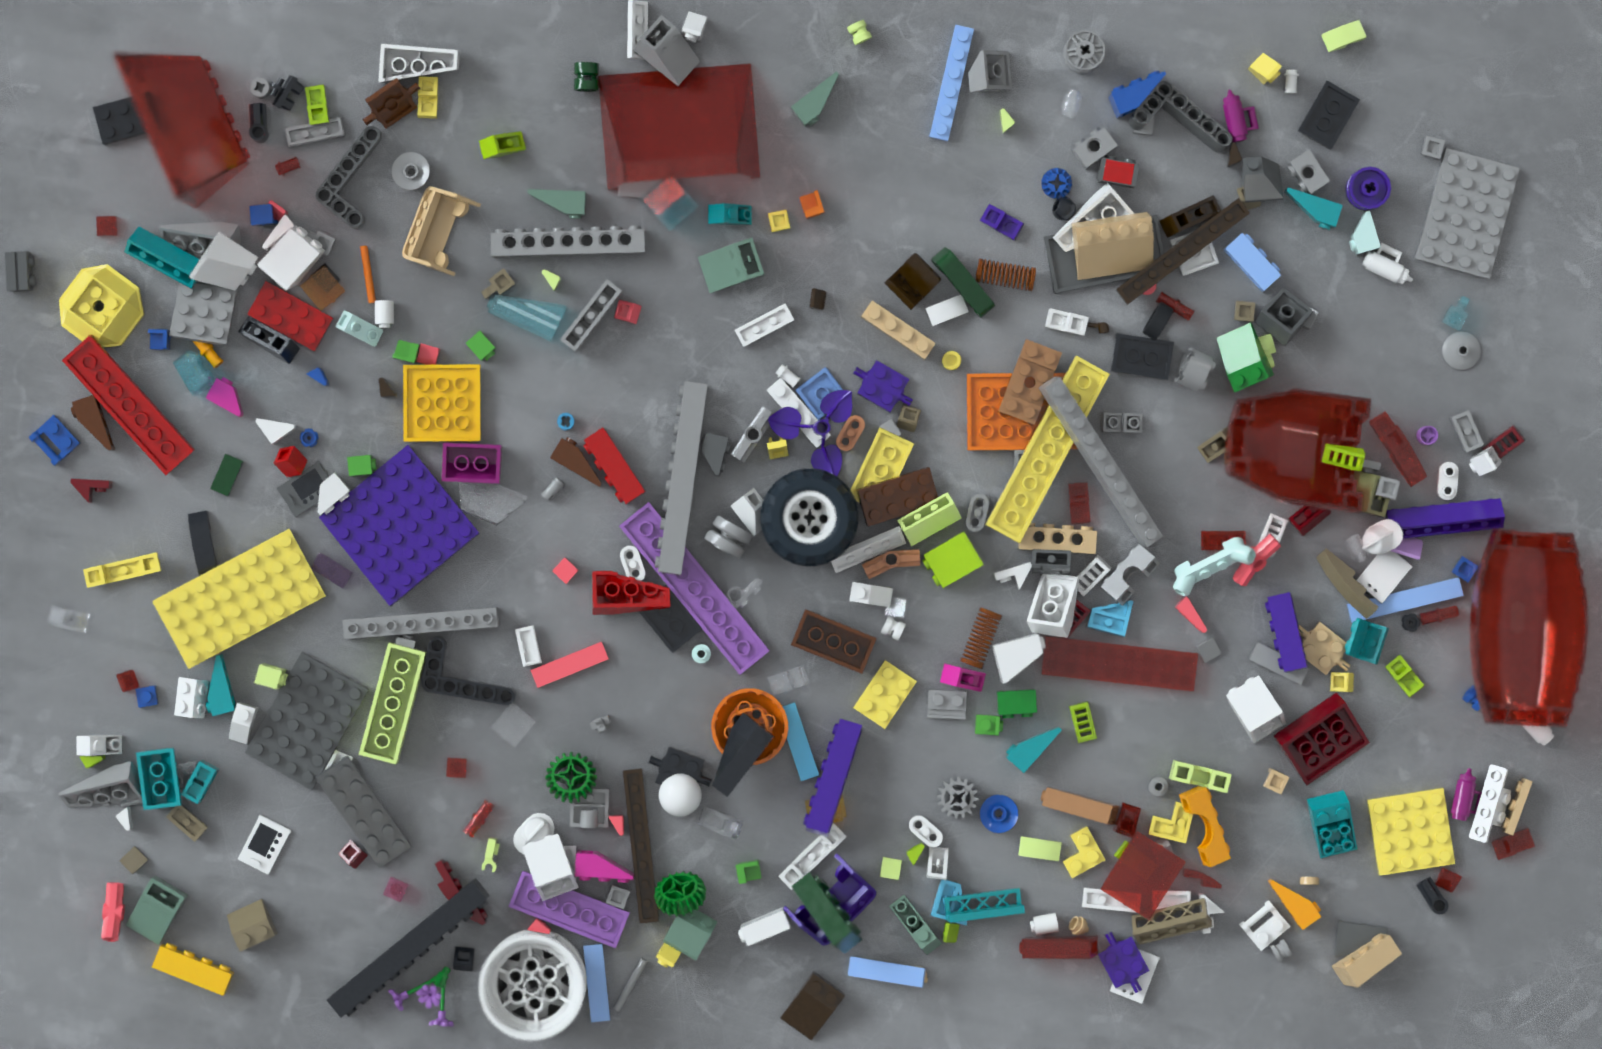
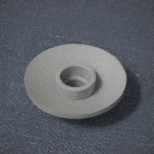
[392,152,430,190]
[1442,332,1481,370]

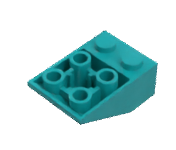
[1307,790,1357,858]

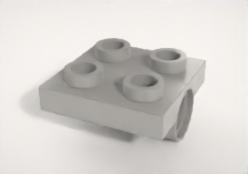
[570,788,609,828]

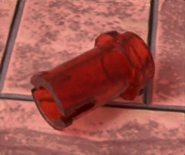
[275,156,301,176]

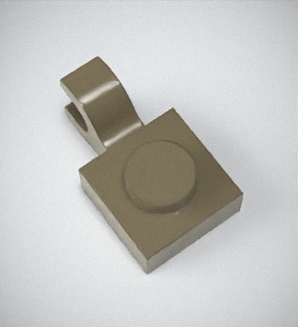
[481,268,515,299]

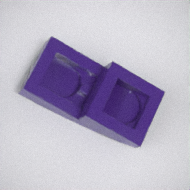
[980,204,1024,241]

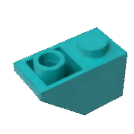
[708,203,752,225]

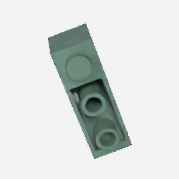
[889,895,942,955]

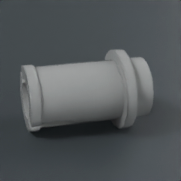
[541,477,565,502]

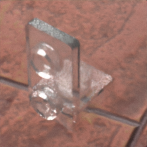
[176,760,198,803]

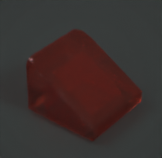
[117,670,139,693]
[1435,868,1462,893]

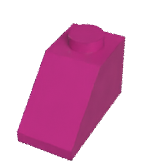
[206,377,243,417]
[940,664,986,692]

